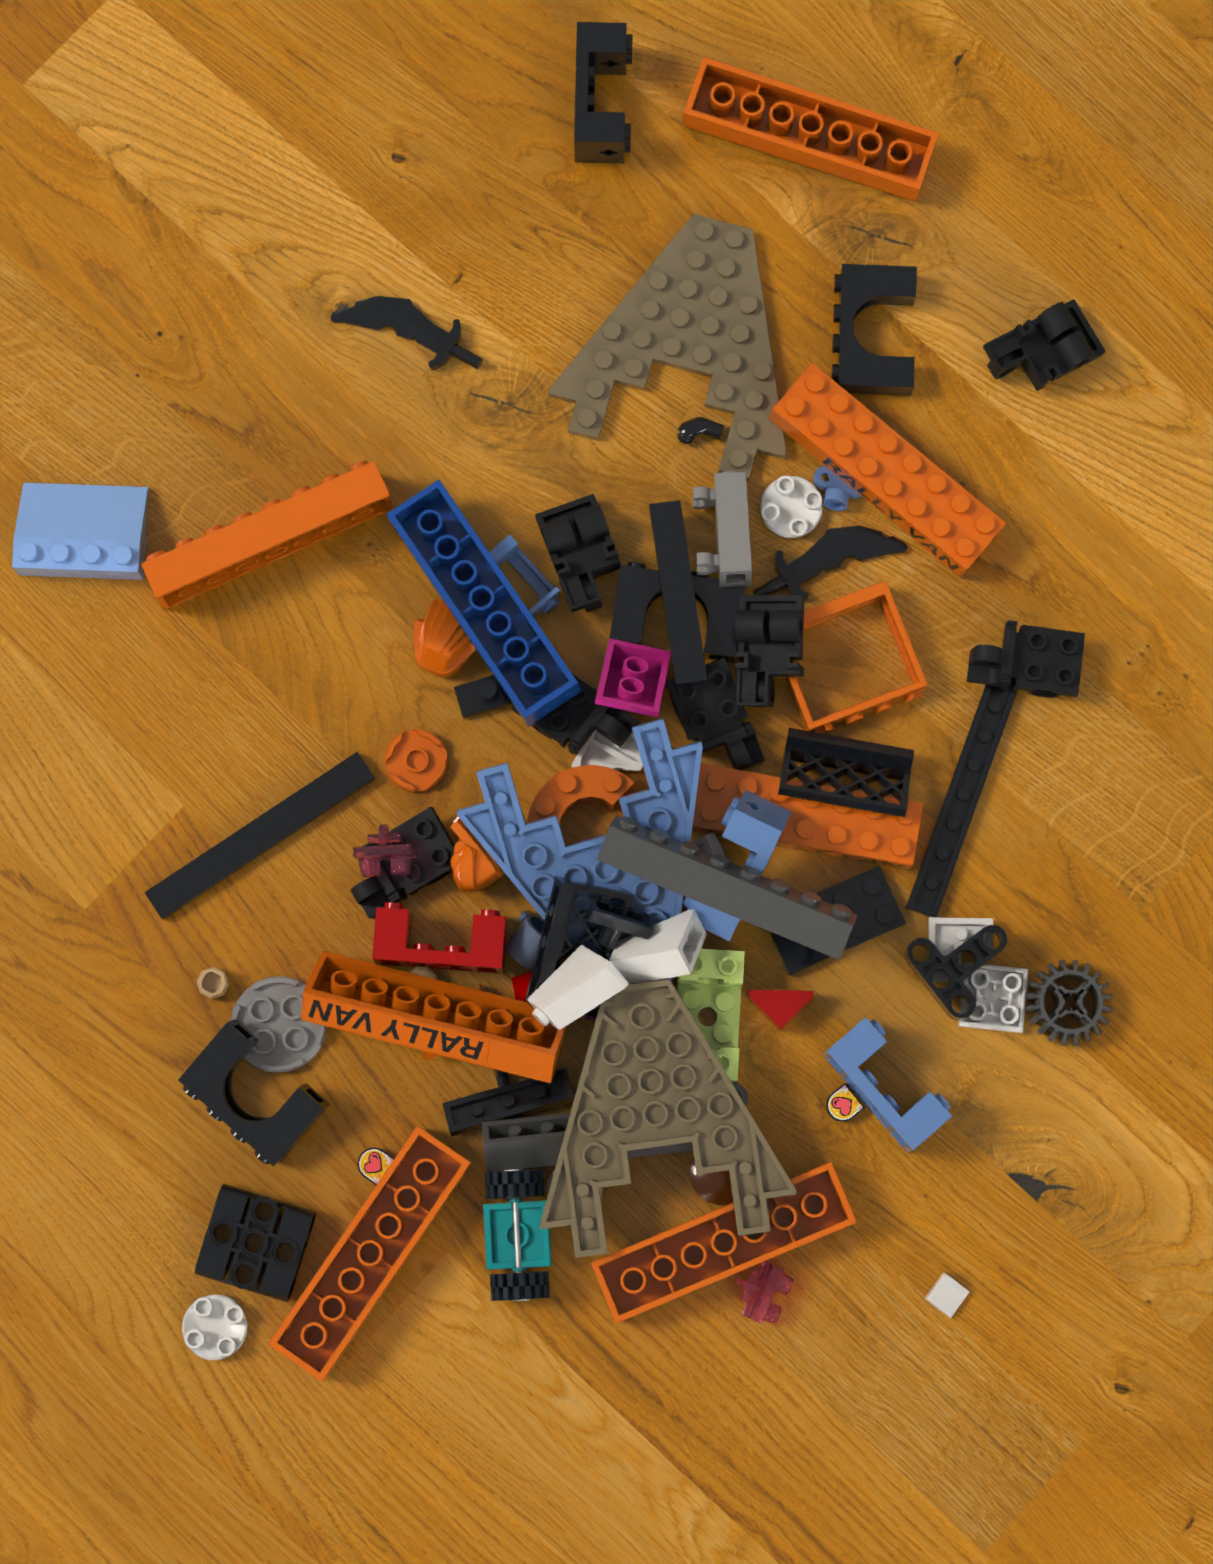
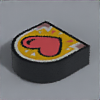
[826,1083,865,1122]
[358,1148,395,1185]

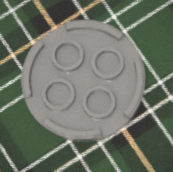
[230,976,327,1073]

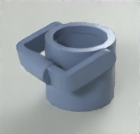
[505,910,565,970]

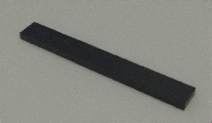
[905,682,1018,917]
[144,752,375,920]

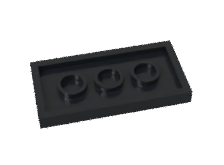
[769,865,906,976]

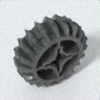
[1025,960,1113,1046]

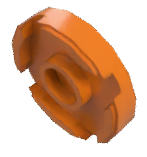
[385,729,448,793]

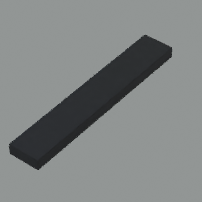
[649,500,708,687]

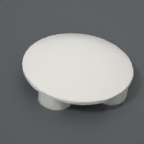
[760,475,823,538]
[182,1294,247,1360]

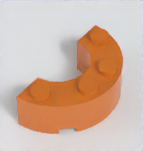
[527,765,635,826]

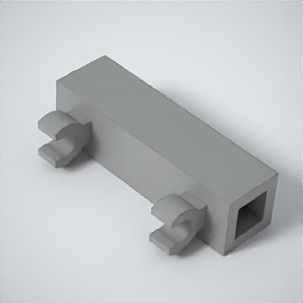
[693,470,752,587]

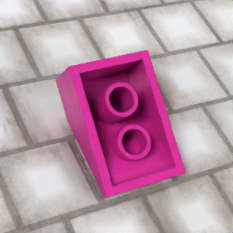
[595,638,671,717]

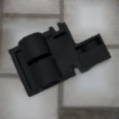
[983,299,1106,391]
[535,494,621,612]
[735,595,805,707]
[966,620,1085,698]
[665,657,765,770]
[512,674,639,755]
[350,807,455,919]

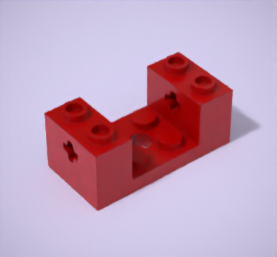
[372,902,508,974]

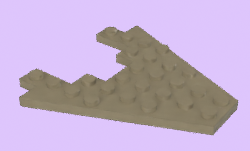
[548,214,786,481]
[540,979,797,1258]

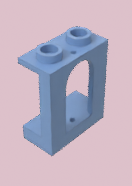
[489,535,560,619]

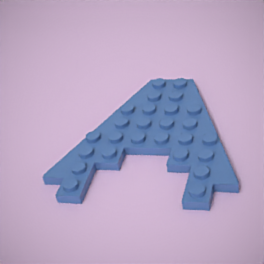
[456,718,703,983]

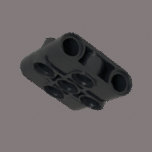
[194,1183,316,1303]

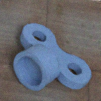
[813,466,862,511]

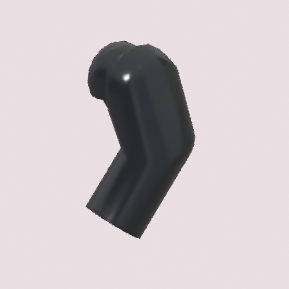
[677,417,724,444]

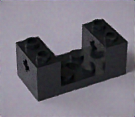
[574,22,633,163]

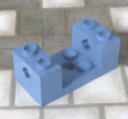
[682,790,792,941]
[823,1017,952,1152]

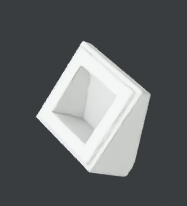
[924,1272,969,1318]

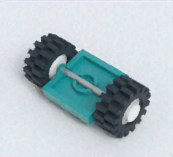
[483,1169,553,1301]

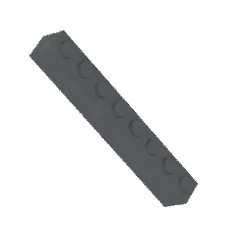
[597,816,858,960]
[482,1113,693,1172]

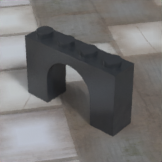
[831,264,917,396]
[610,562,745,663]
[178,1019,331,1166]

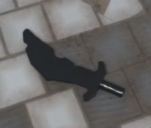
[330,296,483,370]
[753,526,907,602]

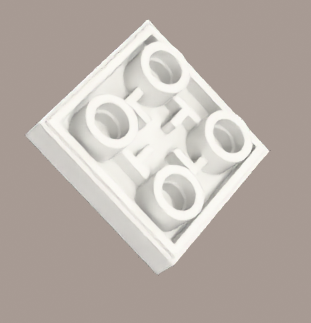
[958,962,1029,1033]

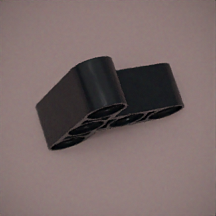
[905,925,1007,1021]

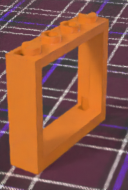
[785,580,928,734]

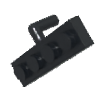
[442,1068,575,1137]

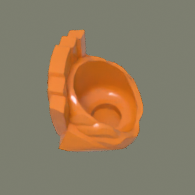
[414,599,476,678]
[450,816,505,893]

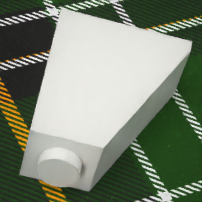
[609,909,707,985]
[527,945,629,1030]

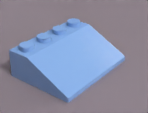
[12,483,149,580]

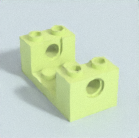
[677,949,745,1083]

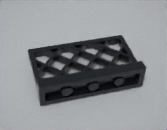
[778,728,914,817]
[525,876,634,1017]

